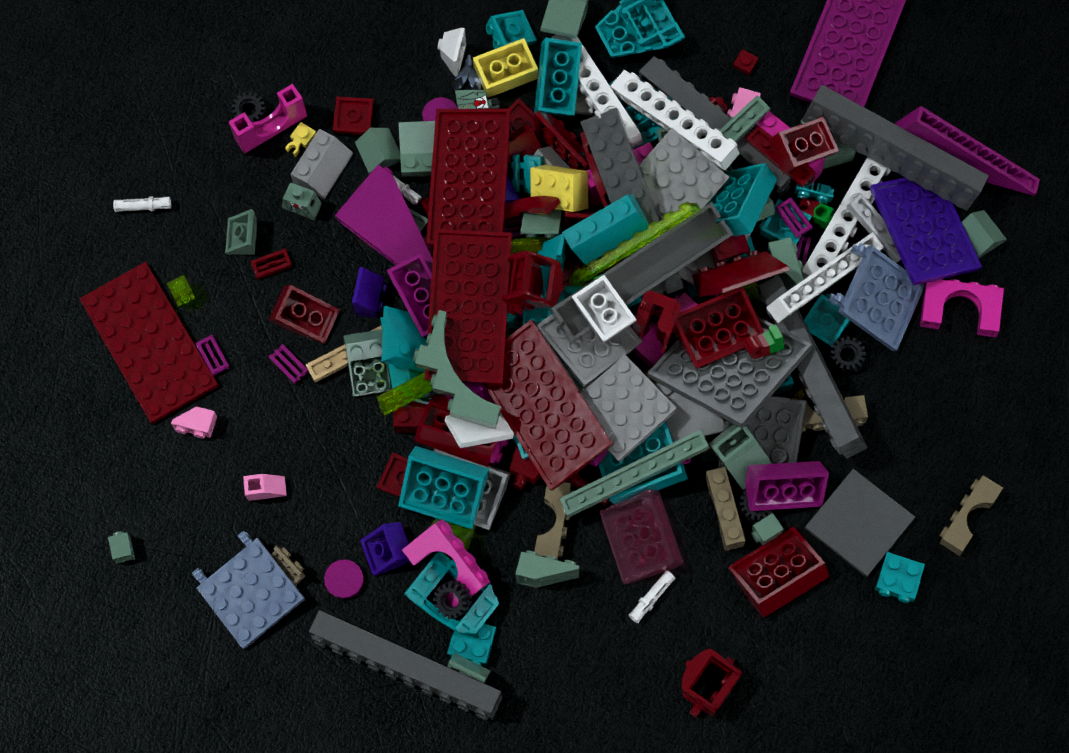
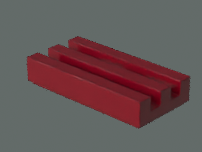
[250,248,292,280]

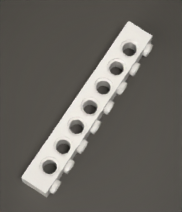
[551,34,643,148]
[610,70,739,170]
[801,157,891,278]
[766,232,884,323]

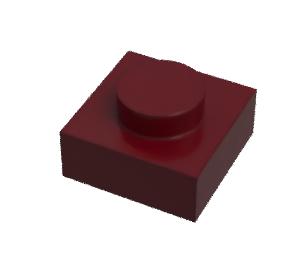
[733,49,758,75]

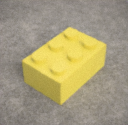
[473,38,538,98]
[530,165,588,212]

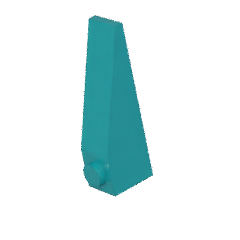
[537,234,566,316]

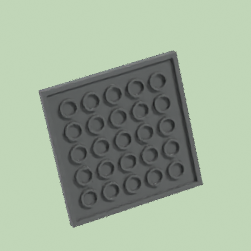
[648,316,812,429]

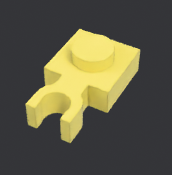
[285,122,316,157]

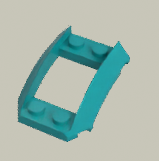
[404,551,499,634]

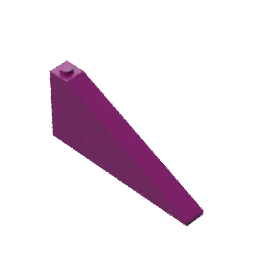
[894,106,1040,196]
[335,165,433,273]

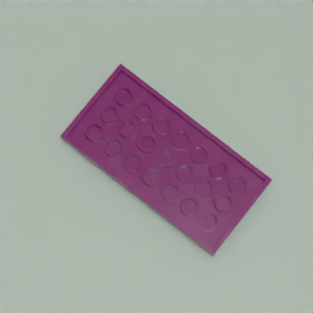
[790,0,906,107]

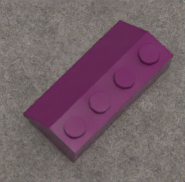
[387,253,432,338]
[745,461,829,511]

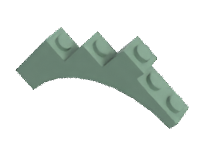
[413,310,501,429]

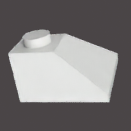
[438,28,466,77]

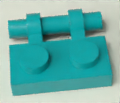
[511,154,544,193]

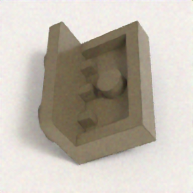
[271,546,306,586]

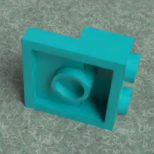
[486,10,537,49]
[759,199,812,245]
[804,293,851,347]
[875,552,925,603]
[447,618,496,666]

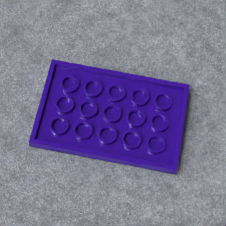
[869,177,982,286]

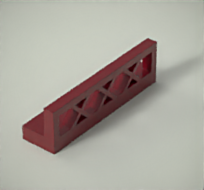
[746,125,816,188]

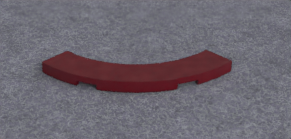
[580,132,611,208]
[505,196,561,220]

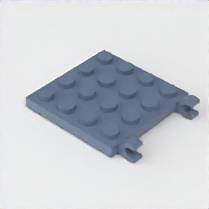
[828,243,925,351]
[192,531,305,649]

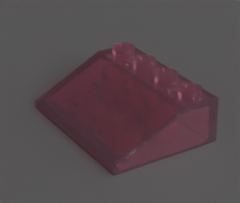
[600,489,684,584]

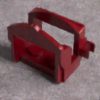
[502,250,564,315]
[633,291,681,353]
[681,648,743,717]

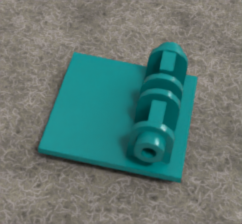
[794,182,834,205]

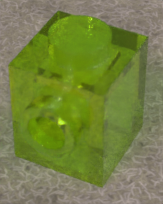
[167,275,195,307]

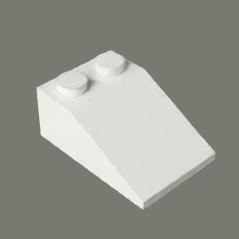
[572,275,637,342]

